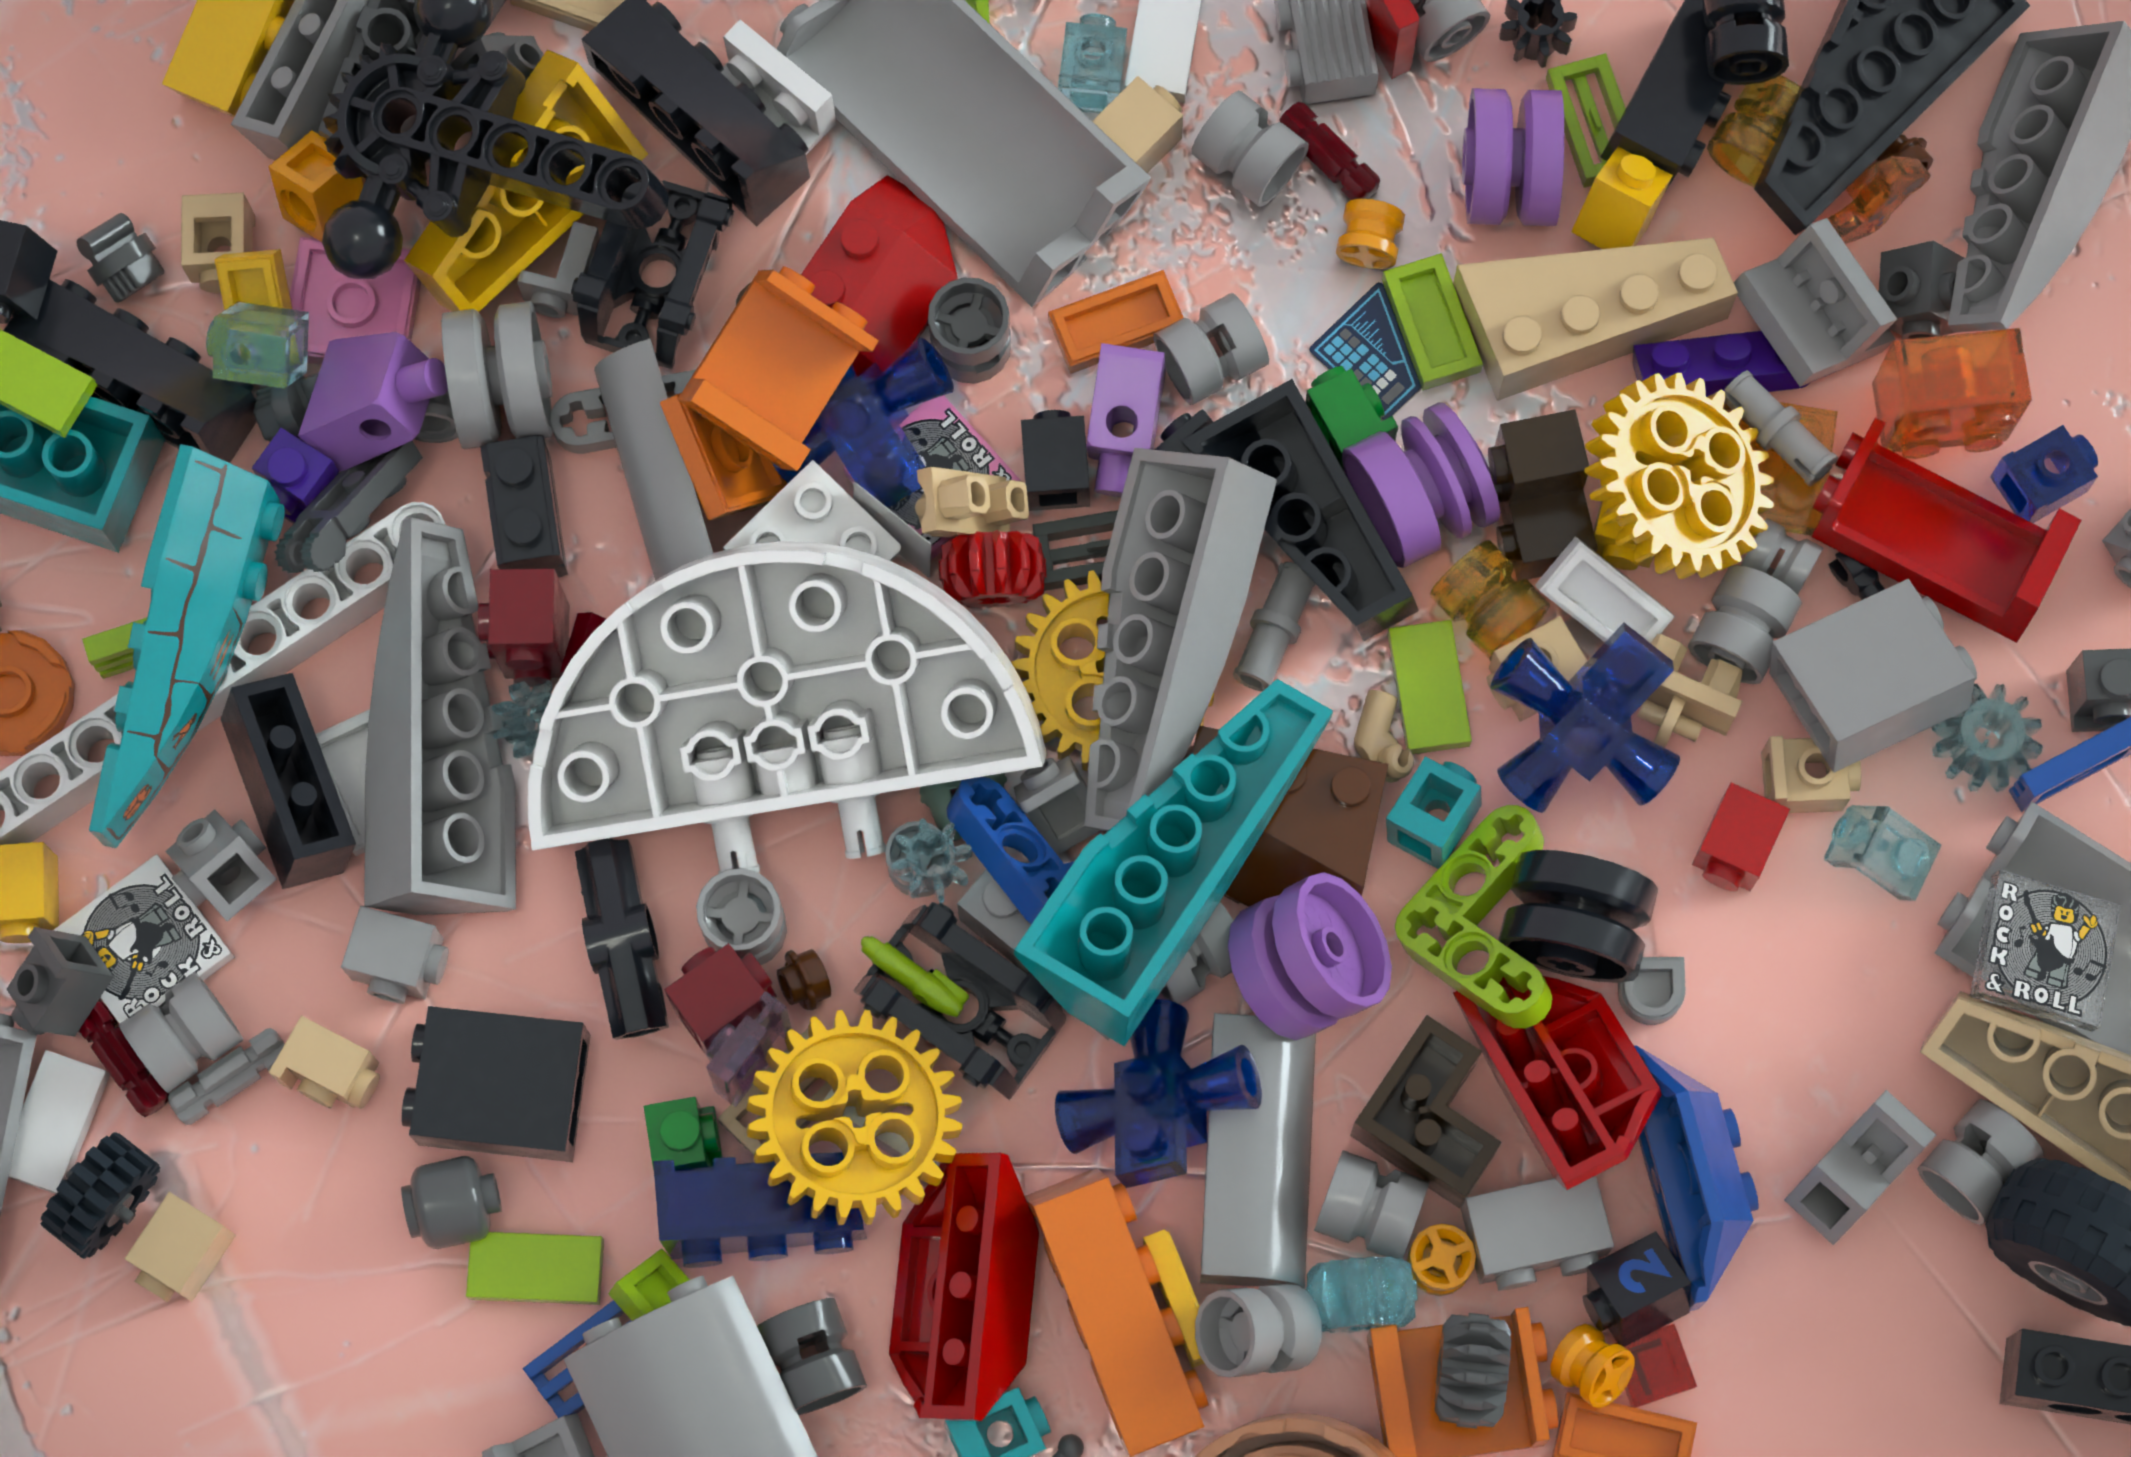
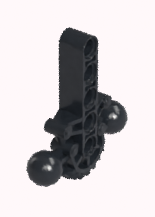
[322,0,669,279]

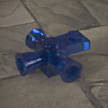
[771,337,954,508]
[1490,622,1680,813]
[1055,999,1262,1188]

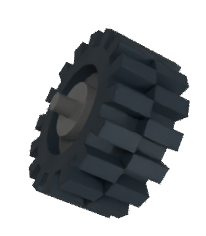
[40,1132,161,1259]

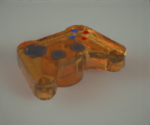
[1828,156,1931,244]

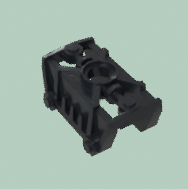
[571,180,734,369]
[853,902,1066,1100]

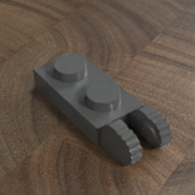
[274,441,423,573]

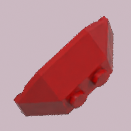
[801,175,958,398]
[1453,976,1662,1190]
[889,1152,1039,1421]

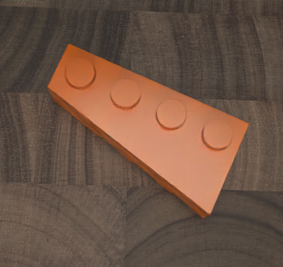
[1025,1168,1209,1457]

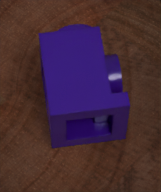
[252,428,339,524]

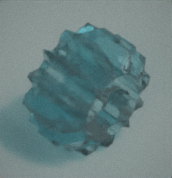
[1932,683,2043,792]
[1305,1256,1418,1333]

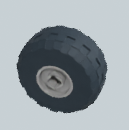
[1985,1158,2131,1327]

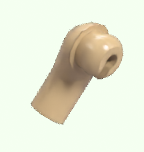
[1354,690,1414,783]

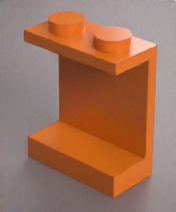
[677,266,879,471]
[1366,1307,1558,1457]

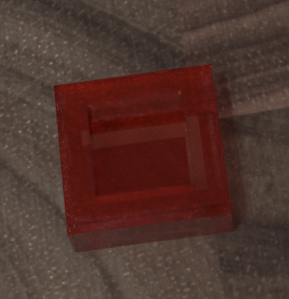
[1614,1323,1697,1408]

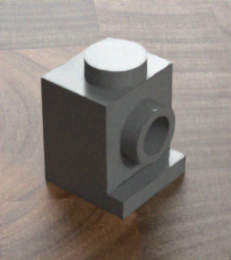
[2066,649,2131,732]
[6,927,114,1037]

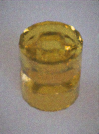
[1707,75,1801,187]
[1430,540,1550,661]

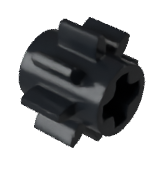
[1499,0,1577,68]

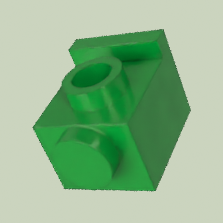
[1305,366,1399,471]
[643,1097,725,1182]

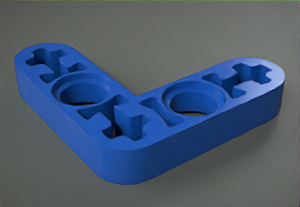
[946,777,1075,924]

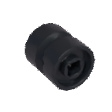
[1702,0,1789,85]

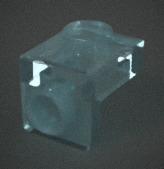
[1824,805,1942,901]

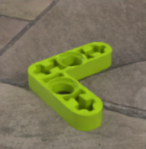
[1395,805,1552,1029]

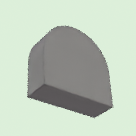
[1618,957,1686,1025]

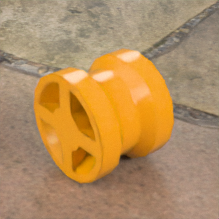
[1336,199,1405,269]
[1406,1223,1476,1296]
[1550,1323,1635,1408]

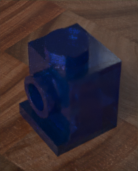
[1990,425,2098,523]

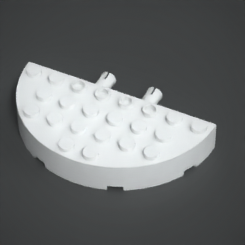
[528,541,1047,873]

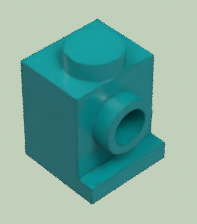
[1386,756,1482,869]
[944,1387,1051,1457]

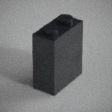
[402,1006,591,1162]

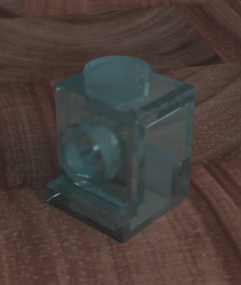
[1058,13,1127,113]

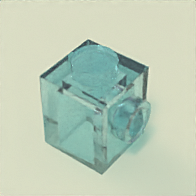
[206,302,309,389]

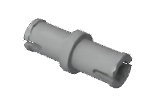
[1724,370,1838,486]
[1233,562,1316,692]

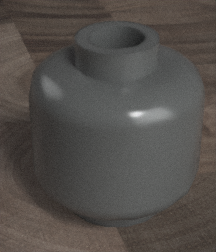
[401,1156,502,1249]

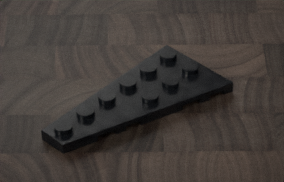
[1754,0,2030,235]

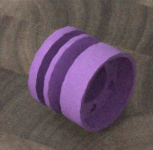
[1342,402,1501,568]

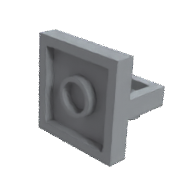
[1733,218,1897,387]

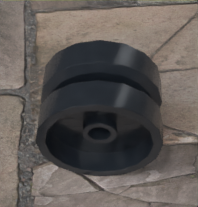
[1498,850,1658,983]

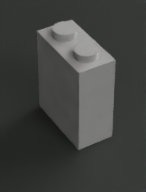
[1769,578,1977,773]

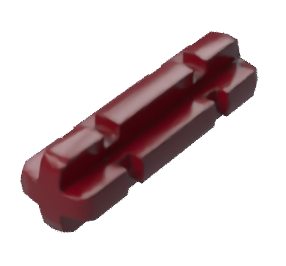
[1279,102,1380,200]
[79,1001,169,1117]

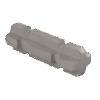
[168,1028,285,1125]

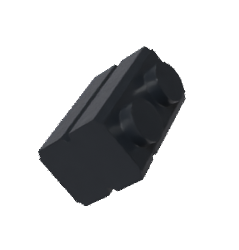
[480,435,568,578]

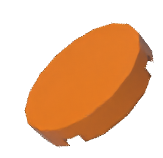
[0,630,75,756]

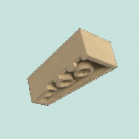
[1453,238,1738,401]
[1920,991,2131,1191]

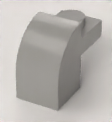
[1784,1090,1936,1245]

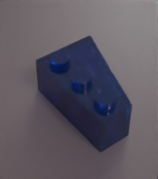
[653,1152,867,1268]

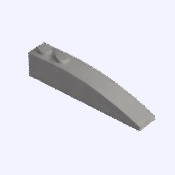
[1948,21,2131,333]
[1084,448,1277,832]
[364,517,516,915]

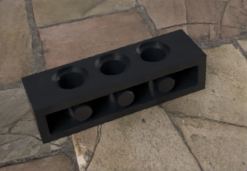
[1999,1329,2131,1425]

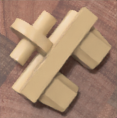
[915,467,1029,538]
[1621,634,1743,748]

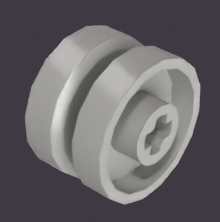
[441,301,553,449]

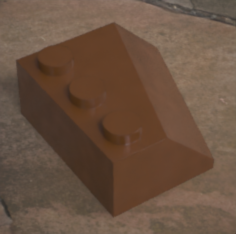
[1192,726,1388,907]

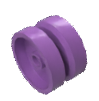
[1462,88,1564,226]
[1228,872,1392,1040]

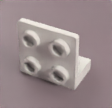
[721,19,837,155]
[723,460,901,561]

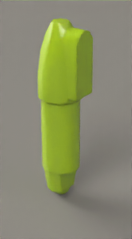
[861,936,969,1017]

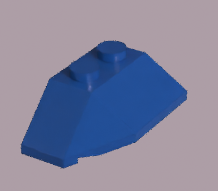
[1634,1045,1759,1311]

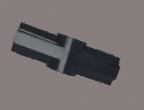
[575,838,669,1040]

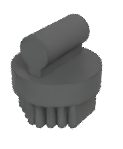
[76,213,164,303]
[253,372,319,444]

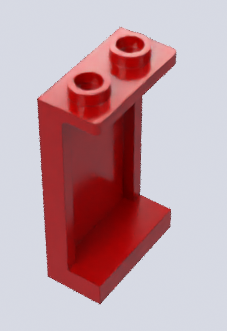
[1811,417,2082,643]

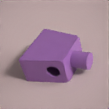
[298,332,448,472]
[1086,343,1166,497]

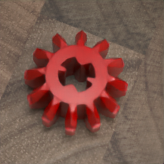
[938,530,1047,608]

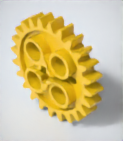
[1584,372,1774,579]
[1011,570,1214,771]
[746,1010,962,1225]

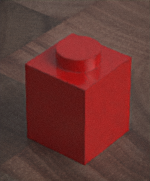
[1692,782,1790,892]

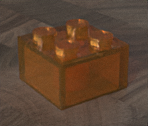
[1872,328,2032,459]

